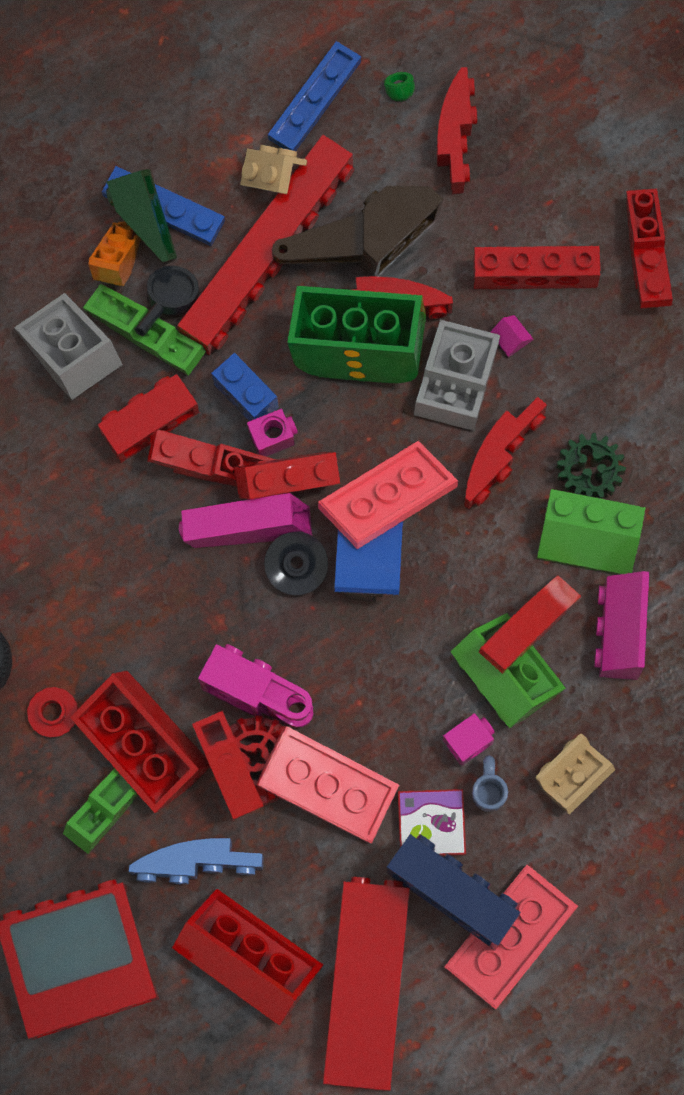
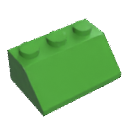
[537,489,646,575]
[451,613,566,728]

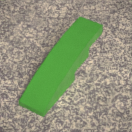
[83,284,206,376]

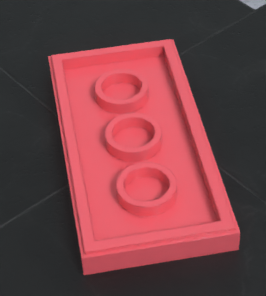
[318,441,458,549]
[256,726,399,844]
[444,865,578,1010]

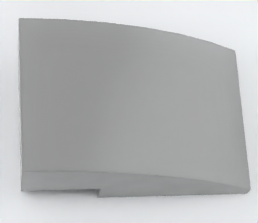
[414,319,501,431]

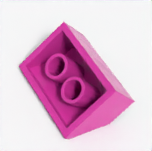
[594,571,649,680]

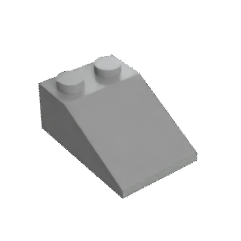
[14,293,123,400]

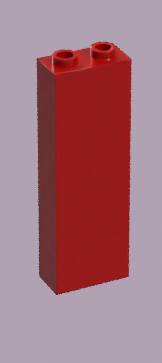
[323,877,410,1091]

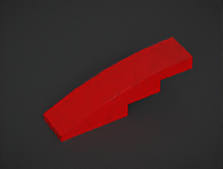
[479,575,581,674]

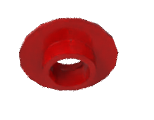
[27,687,78,738]

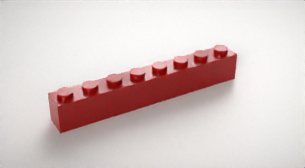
[177,135,355,356]

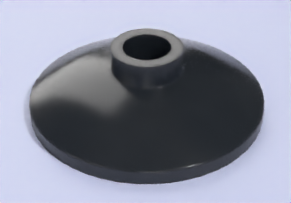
[264,532,328,595]

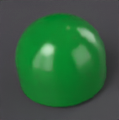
[384,72,415,102]

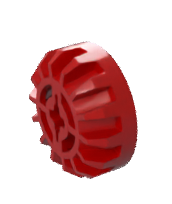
[230,715,284,805]

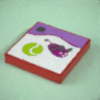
[398,789,466,857]

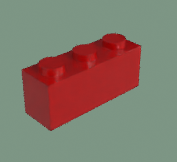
[98,374,200,463]
[234,452,340,499]

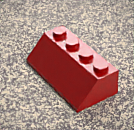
[70,671,210,813]
[172,889,324,1026]

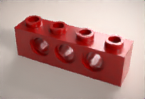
[473,246,600,289]

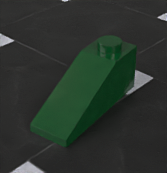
[106,169,177,262]

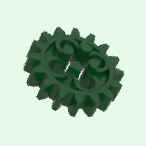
[556,433,626,499]

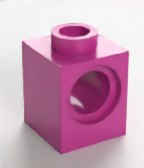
[247,409,298,457]
[443,713,495,767]

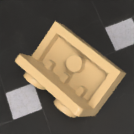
[240,145,307,194]
[536,734,615,815]

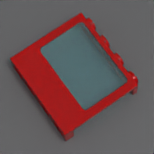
[0,879,159,1040]

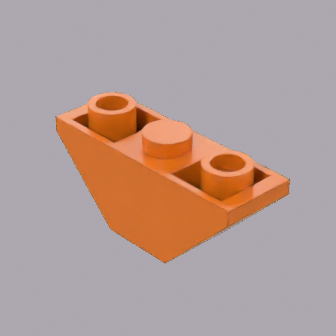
[88,222,141,286]

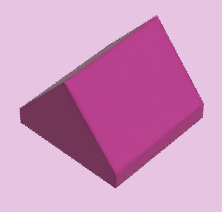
[490,315,533,358]

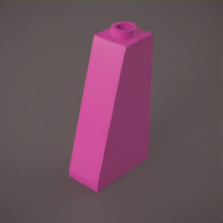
[179,493,312,548]

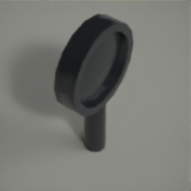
[135,266,199,336]

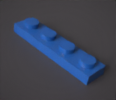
[268,41,361,151]
[102,166,225,246]

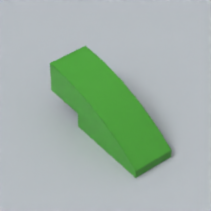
[63,768,138,854]

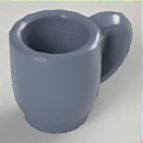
[472,755,508,812]

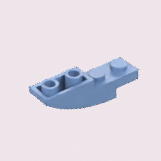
[129,838,264,884]

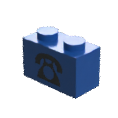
[211,353,279,421]

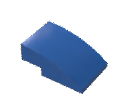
[335,521,403,595]

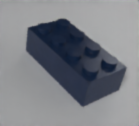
[387,834,521,950]

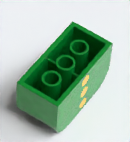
[287,286,426,383]

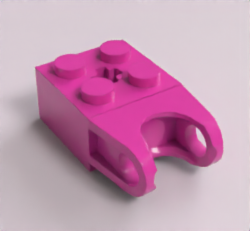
[198,644,314,728]

